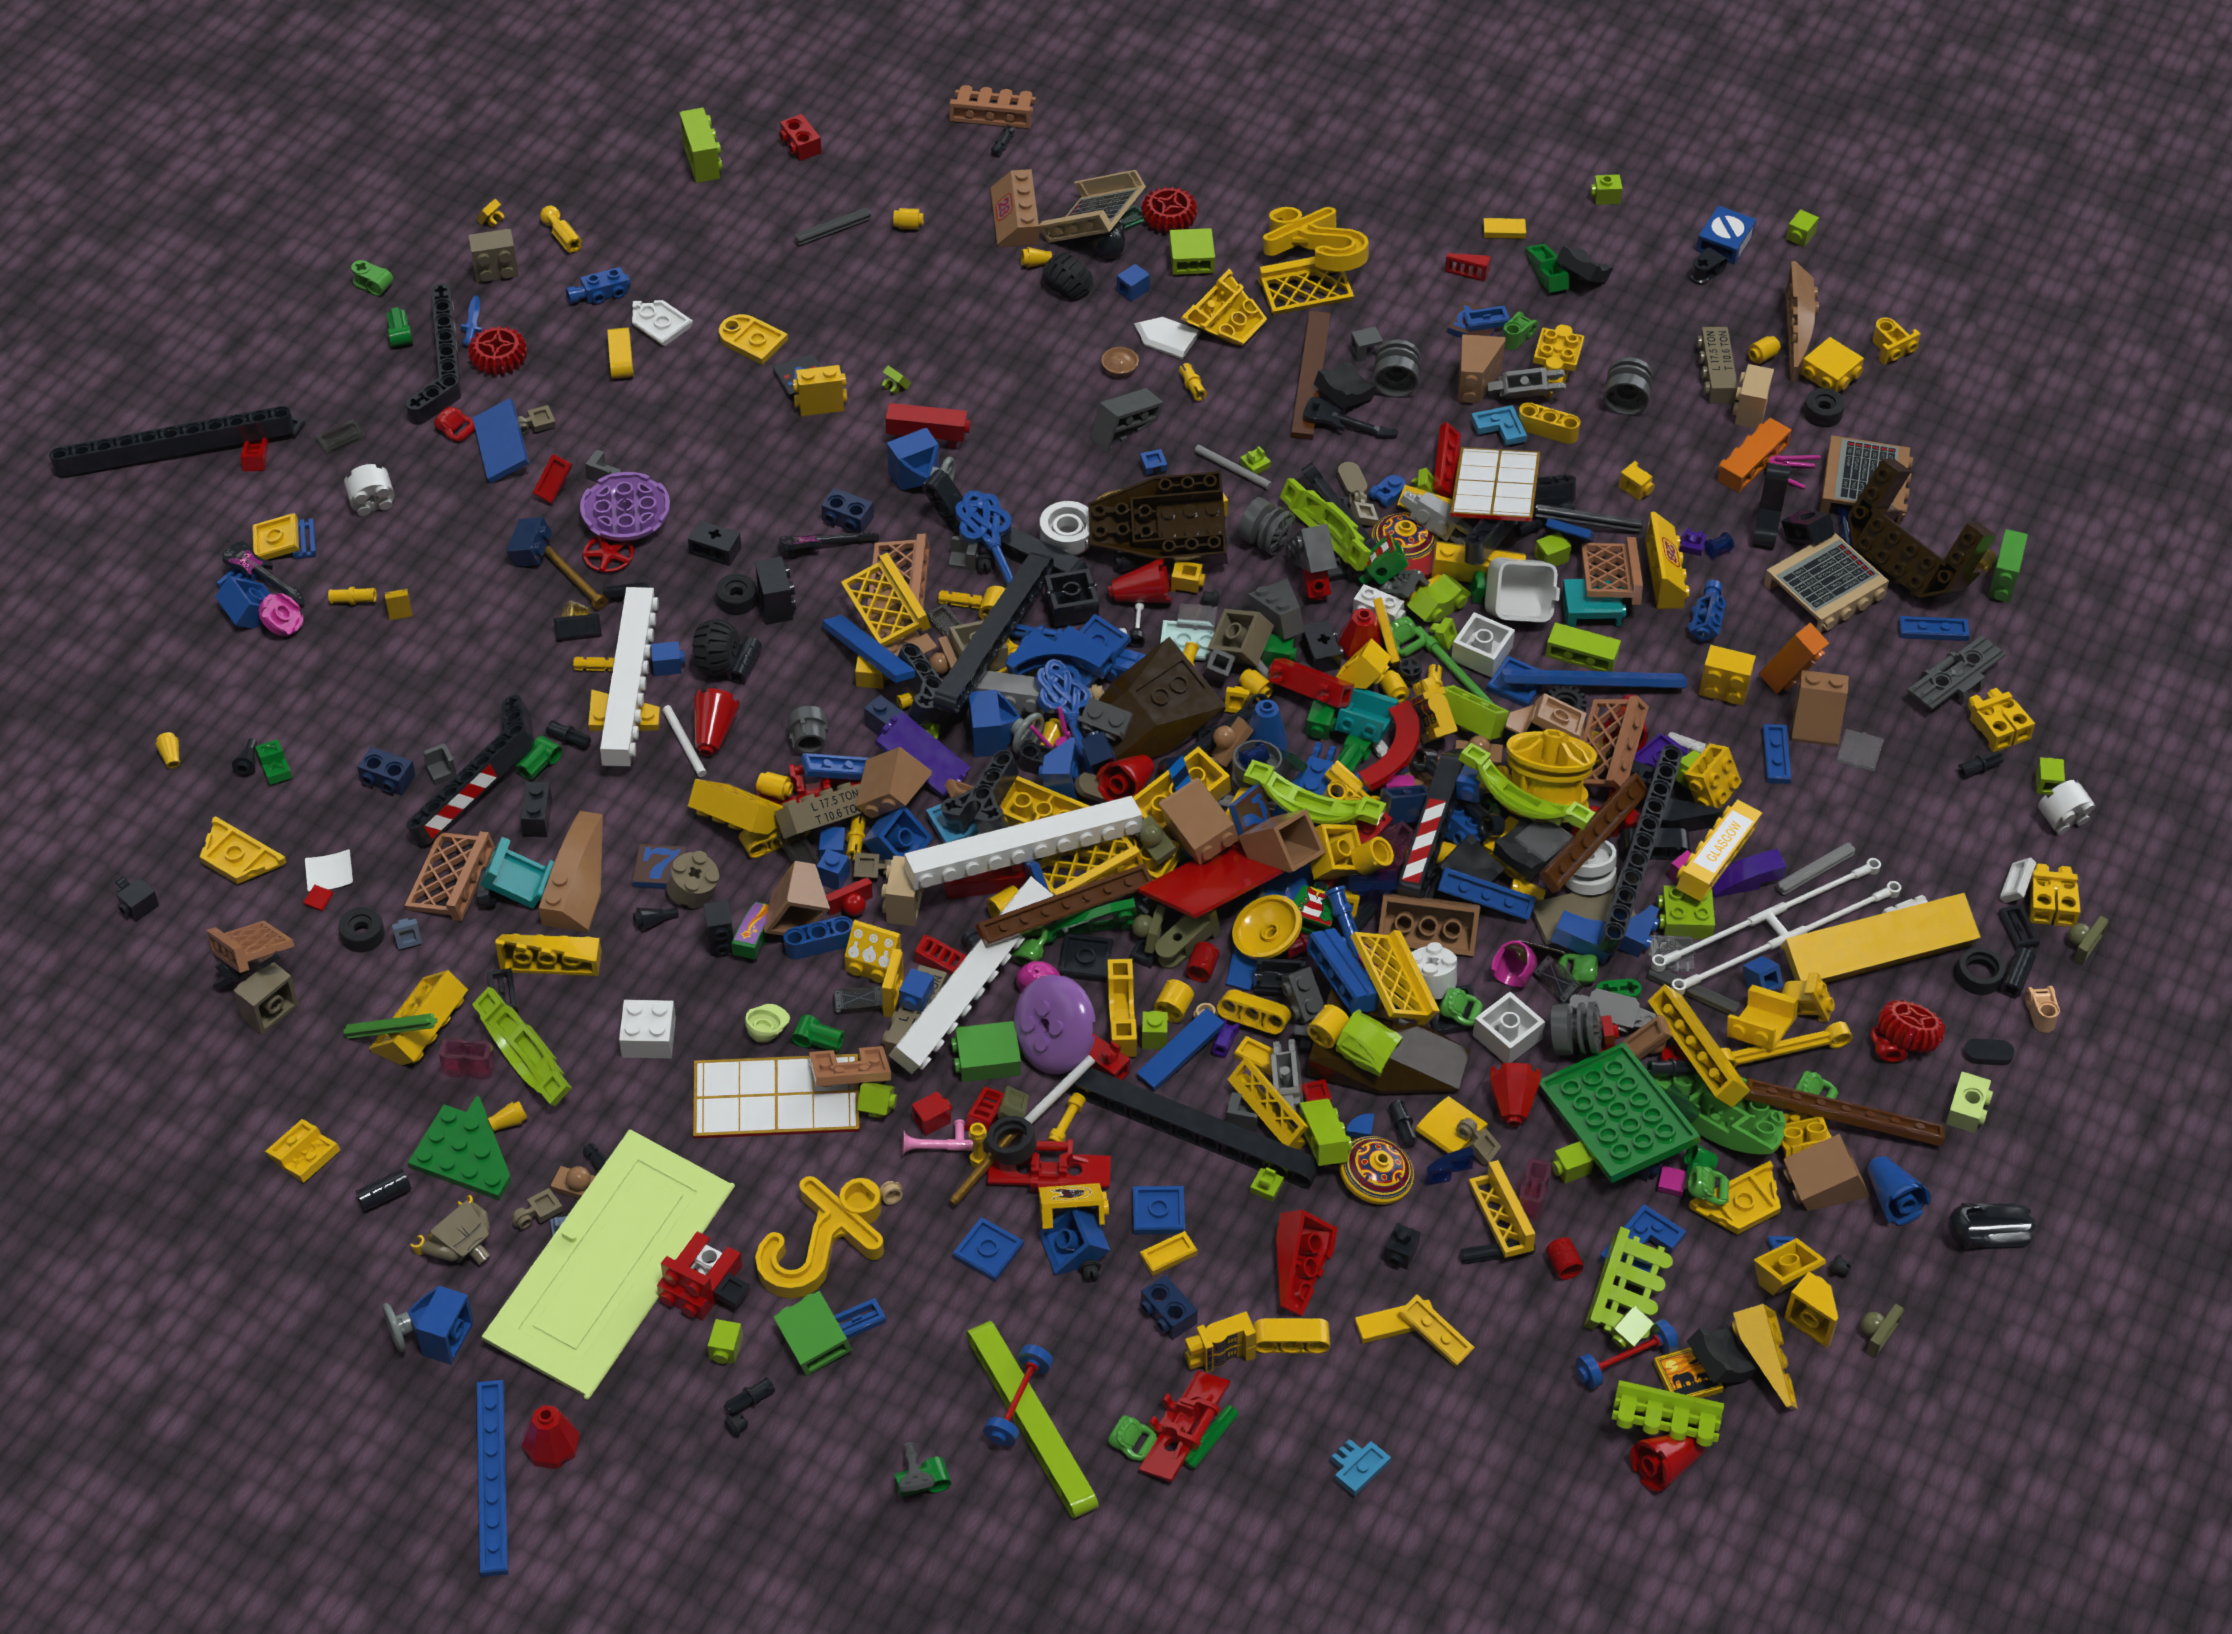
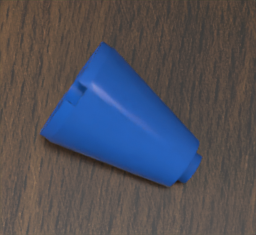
[1246,700,1288,756]
[1867,1156,1931,1225]

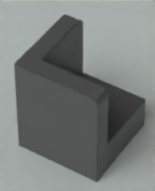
[1350,326,1383,362]
[586,449,621,482]
[949,536,979,570]
[423,743,457,785]
[1226,1092,1259,1132]

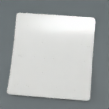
[305,849,353,892]

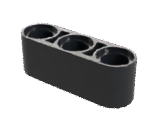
[1620,827,1691,860]

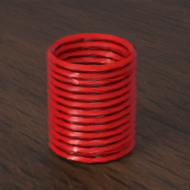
[1186,942,1220,982]
[1546,1237,1584,1280]

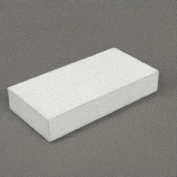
[2000,858,2036,903]

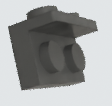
[1379,569,1430,598]
[1077,697,1134,741]
[1281,967,1324,1023]

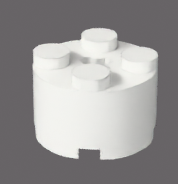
[344,464,395,516]
[2038,780,2096,835]
[1411,942,1457,999]

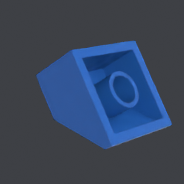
[215,576,271,629]
[1039,737,1083,801]
[862,806,933,861]
[1039,1206,1110,1275]

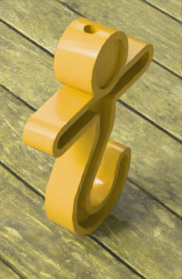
[1263,207,1369,272]
[755,1176,884,1299]

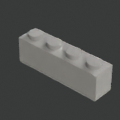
[973,671,1045,714]

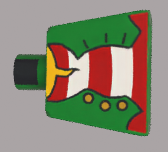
[1357,533,1409,585]
[1293,881,1333,934]

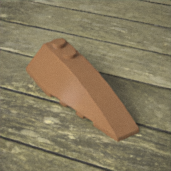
[1785,261,1819,382]
[539,811,603,933]

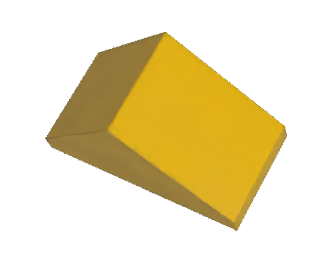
[385,589,412,620]

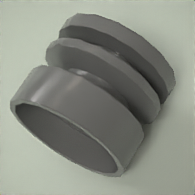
[1373,339,1420,398]
[1604,357,1653,416]
[1238,497,1295,555]
[1231,740,1282,801]
[1551,1001,1603,1056]

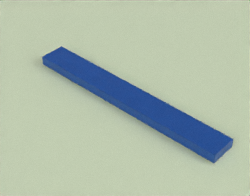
[1500,669,1687,688]
[477,1380,509,1577]

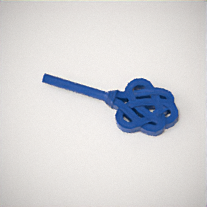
[955,490,1013,585]
[1034,659,1096,775]

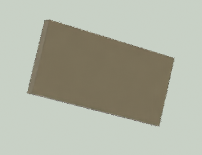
[1531,882,1636,945]

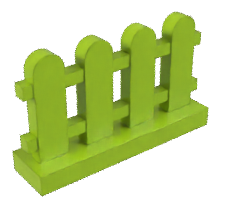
[1584,1226,1673,1340]
[1612,1380,1724,1447]

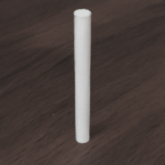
[663,705,707,777]
[1025,1055,1095,1125]

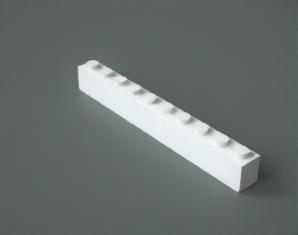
[600,587,659,766]
[904,796,1142,890]
[889,877,1053,1074]

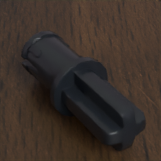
[546,720,591,748]
[1958,751,2004,779]
[1647,1058,1697,1078]
[1389,1100,1417,1147]
[724,1377,775,1416]

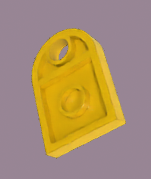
[719,314,788,365]

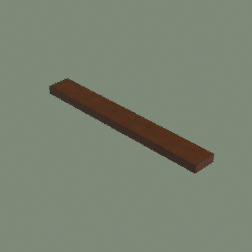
[1291,311,1331,440]
[1539,772,1648,893]
[975,864,1153,948]
[1745,1078,1945,1147]

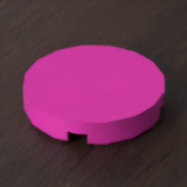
[258,593,303,636]

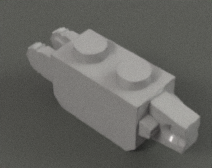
[1488,368,1566,400]
[1399,490,1473,545]
[1569,988,1657,1033]
[1271,1039,1304,1121]

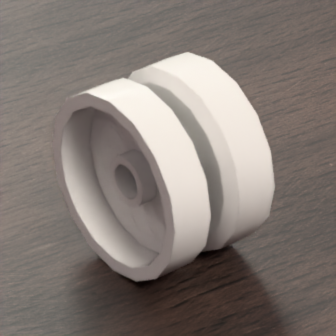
[1565,840,1617,895]

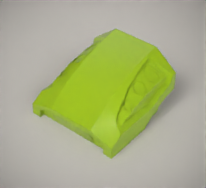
[1336,1009,1403,1076]

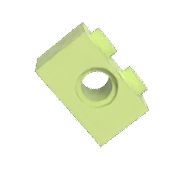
[1946,1072,1993,1133]

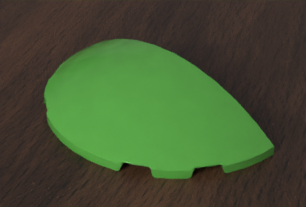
[1653,1071,1786,1154]

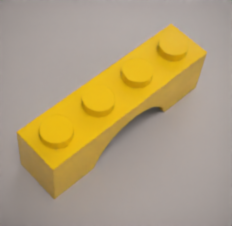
[1107,959,1137,1057]

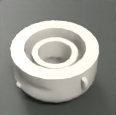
[1040,501,1091,556]

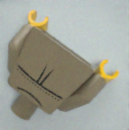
[410,1195,491,1266]

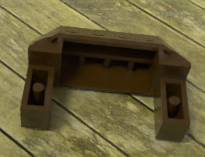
[1848,459,1996,599]

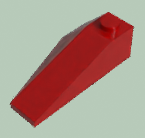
[1276,1209,1338,1316]

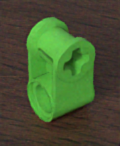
[351,260,394,296]
[1502,312,1539,350]

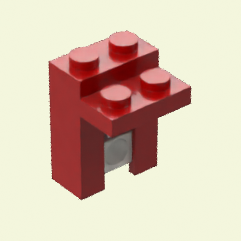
[657,1231,742,1321]

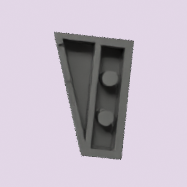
[1090,388,1163,452]
[1286,524,1337,573]
[1248,578,1305,640]

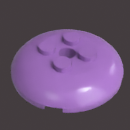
[580,472,670,542]
[1014,975,1096,1075]

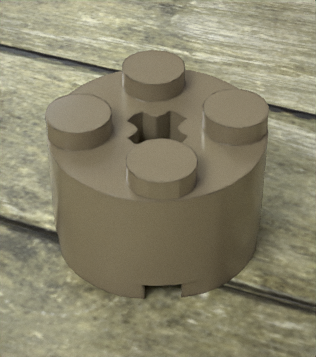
[666,851,719,909]

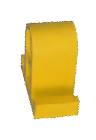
[1872,318,1921,365]
[1782,973,1835,1022]

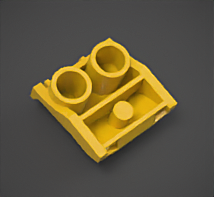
[1780,1111,1831,1158]

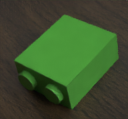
[1988,529,2028,603]
[951,1021,1021,1082]
[773,1291,852,1376]

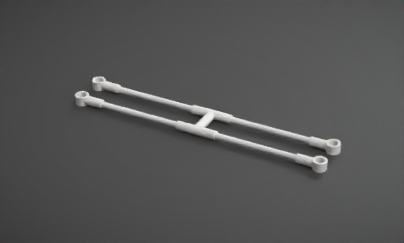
[1651,858,1901,995]

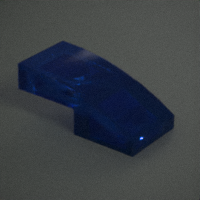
[1425,1147,1475,1186]

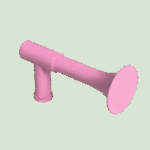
[902,1119,973,1157]

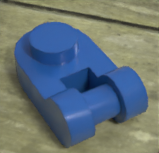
[1368,475,1406,508]

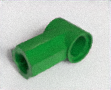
[387,307,413,347]
[1336,734,1373,773]
[516,736,563,781]
[791,1015,845,1052]
[1684,1145,1718,1197]
[894,1457,952,1498]

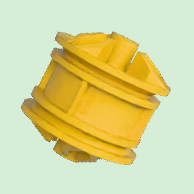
[1500,729,1597,824]

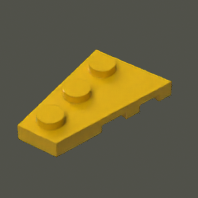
[588,690,660,731]

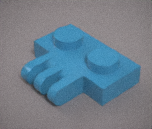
[1330,1439,1391,1497]

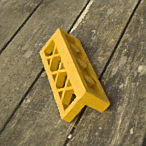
[1227,1058,1309,1149]
[1468,1160,1535,1258]

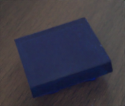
[1349,871,1398,895]

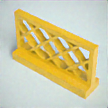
[1258,257,1354,315]
[841,553,931,646]
[1038,836,1143,896]
[1350,930,1440,1025]

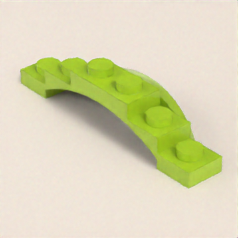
[1280,478,1372,571]
[1458,743,1596,830]
[1243,760,1386,826]
[472,987,572,1106]

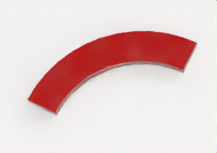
[1359,700,1420,791]

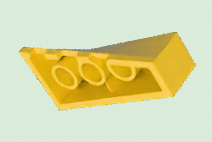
[495,934,602,976]

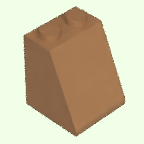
[1458,335,1506,403]
[1791,670,1849,747]
[856,747,932,818]
[1159,777,1239,865]
[1238,809,1326,873]
[764,861,830,936]
[1783,1134,1870,1211]

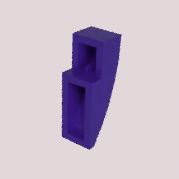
[1712,849,1786,898]

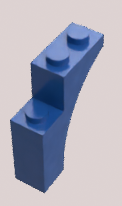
[1005,625,1116,679]
[1551,905,1660,964]

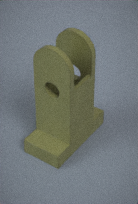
[1155,909,1221,969]

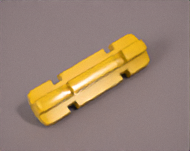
[938,590,983,609]
[573,657,615,671]

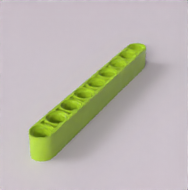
[966,1320,1099,1519]

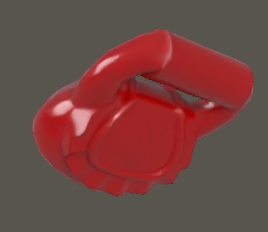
[434,407,475,442]
[1870,1025,1908,1062]

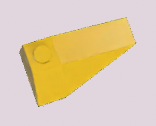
[1732,1304,1798,1410]

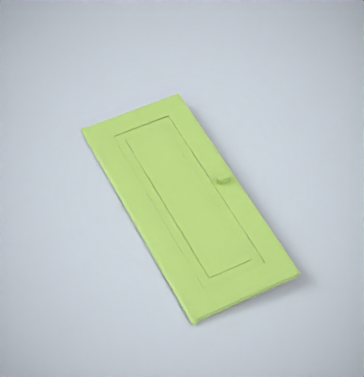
[481,1129,735,1400]

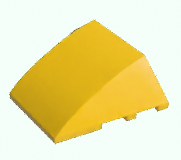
[1181,268,1267,346]

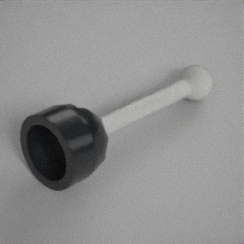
[1128,603,1145,648]

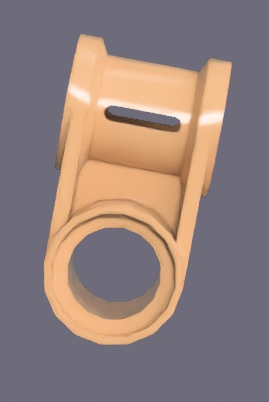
[2025,986,2060,1033]

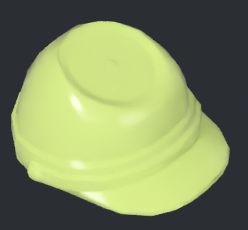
[745,1004,790,1043]

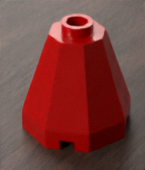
[1338,608,1385,661]
[1489,1062,1541,1127]
[522,1405,580,1469]

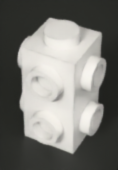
[1352,584,1406,624]

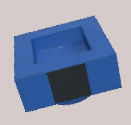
[1140,449,1168,475]

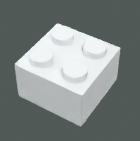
[1451,612,1515,678]
[1473,992,1545,1063]
[619,1000,676,1059]

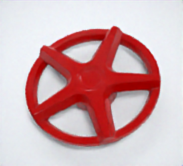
[583,536,634,573]

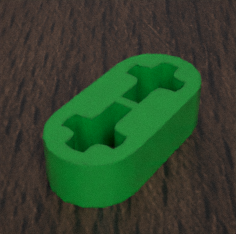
[1596,979,1642,1001]

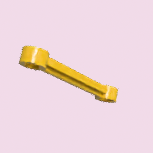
[1720,1022,1853,1068]

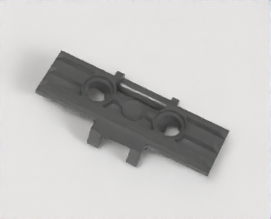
[1907,635,2006,710]

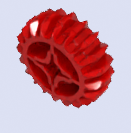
[1141,186,1197,234]
[468,325,527,377]
[1877,1000,1945,1053]

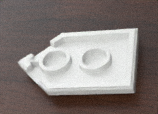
[632,300,693,346]
[1134,317,1201,359]

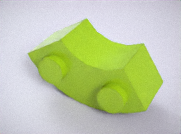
[1407,574,1471,622]

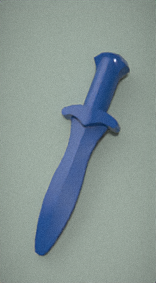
[460,295,482,348]

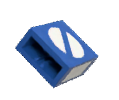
[1696,205,1757,265]

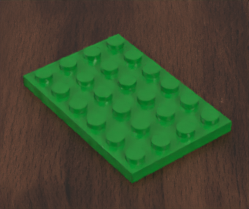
[1539,1042,1701,1183]

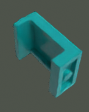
[1561,579,1626,628]
[1335,688,1399,743]
[480,837,554,909]

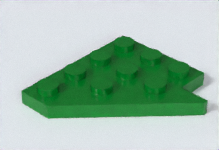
[408,1096,511,1201]

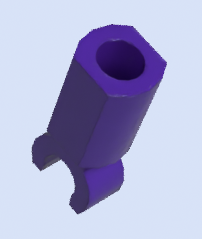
[1212,1018,1240,1057]

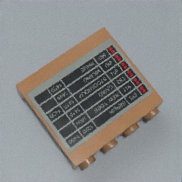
[1820,435,1913,525]

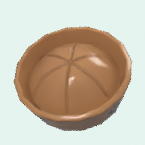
[1101,347,1139,379]

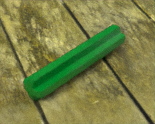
[1184,1405,1238,1470]

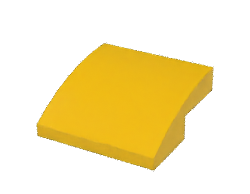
[1415,1096,1488,1158]
[265,1119,340,1183]

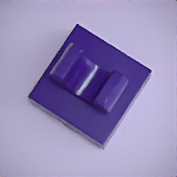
[1679,528,1706,556]

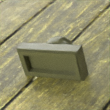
[1135,815,1178,865]
[1132,904,1166,954]
[2068,916,2108,965]
[997,1086,1029,1119]
[1861,1304,1904,1358]

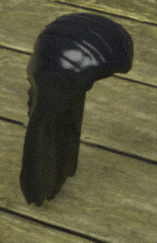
[1088,218,1125,260]
[1948,1203,2036,1249]

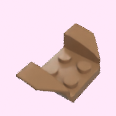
[864,588,937,656]
[1505,693,1587,740]

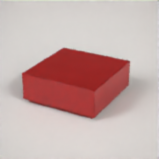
[1302,1079,1332,1104]

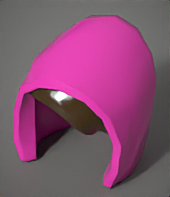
[1491,941,1537,988]

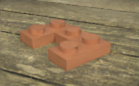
[809,1046,891,1087]

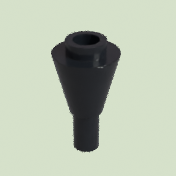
[1113,552,1155,573]
[232,738,257,775]
[633,907,679,931]

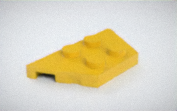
[200,816,287,884]
[1689,1161,1781,1235]

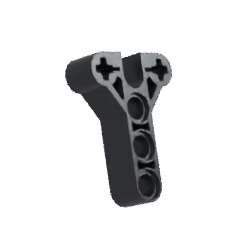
[1752,462,1791,548]
[897,643,969,725]
[941,750,1019,834]

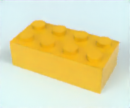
[1133,746,1231,839]

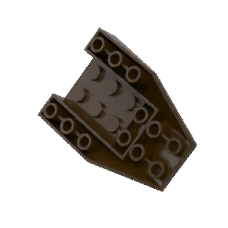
[1088,471,1228,564]
[1071,636,1226,760]
[1307,987,1470,1094]

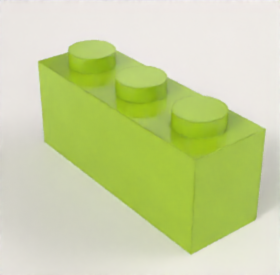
[1545,623,1621,672]
[1443,685,1510,741]
[1299,1099,1352,1166]

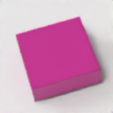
[1657,1166,1687,1197]

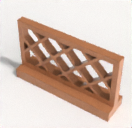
[867,534,930,612]
[1581,537,1643,605]
[1582,696,1649,790]
[405,831,495,921]
[206,921,295,973]

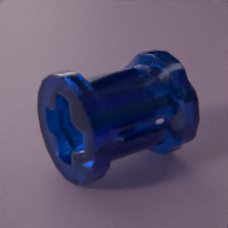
[1704,532,1734,559]
[1238,742,1270,770]

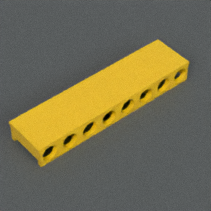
[1000,776,1180,880]
[1780,893,1981,983]

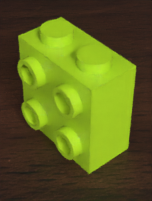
[1169,228,1215,275]
[1657,885,1715,939]

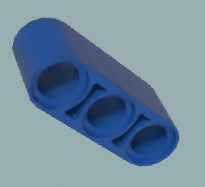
[784,916,853,960]

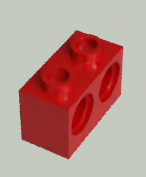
[779,114,822,161]

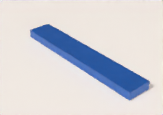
[822,615,915,683]

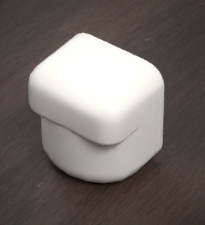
[1485,557,1560,622]

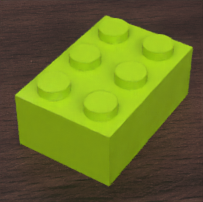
[679,107,723,183]

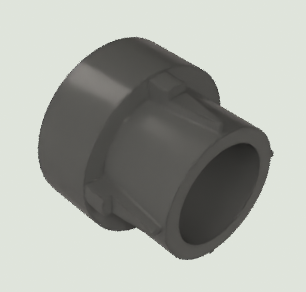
[788,706,828,754]

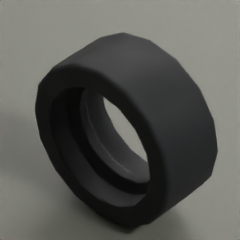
[1956,947,2005,995]
[987,1116,1037,1165]

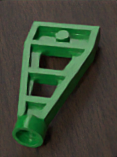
[1045,898,1138,944]

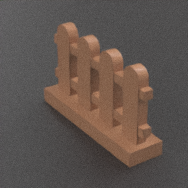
[950,85,1036,129]

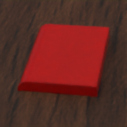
[303,884,334,912]

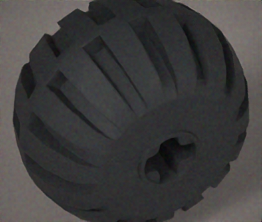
[1042,252,1094,301]
[692,619,740,677]

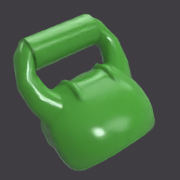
[1391,616,1425,657]
[1011,927,1048,965]
[1557,954,1598,986]
[1439,987,1483,1026]
[1794,1071,1838,1099]
[1688,1166,1729,1206]
[1108,1415,1157,1461]

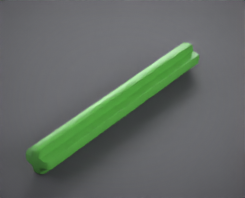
[343,1013,437,1039]

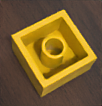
[1699,645,1756,706]

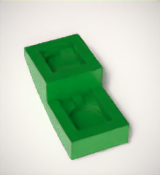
[255,739,293,785]

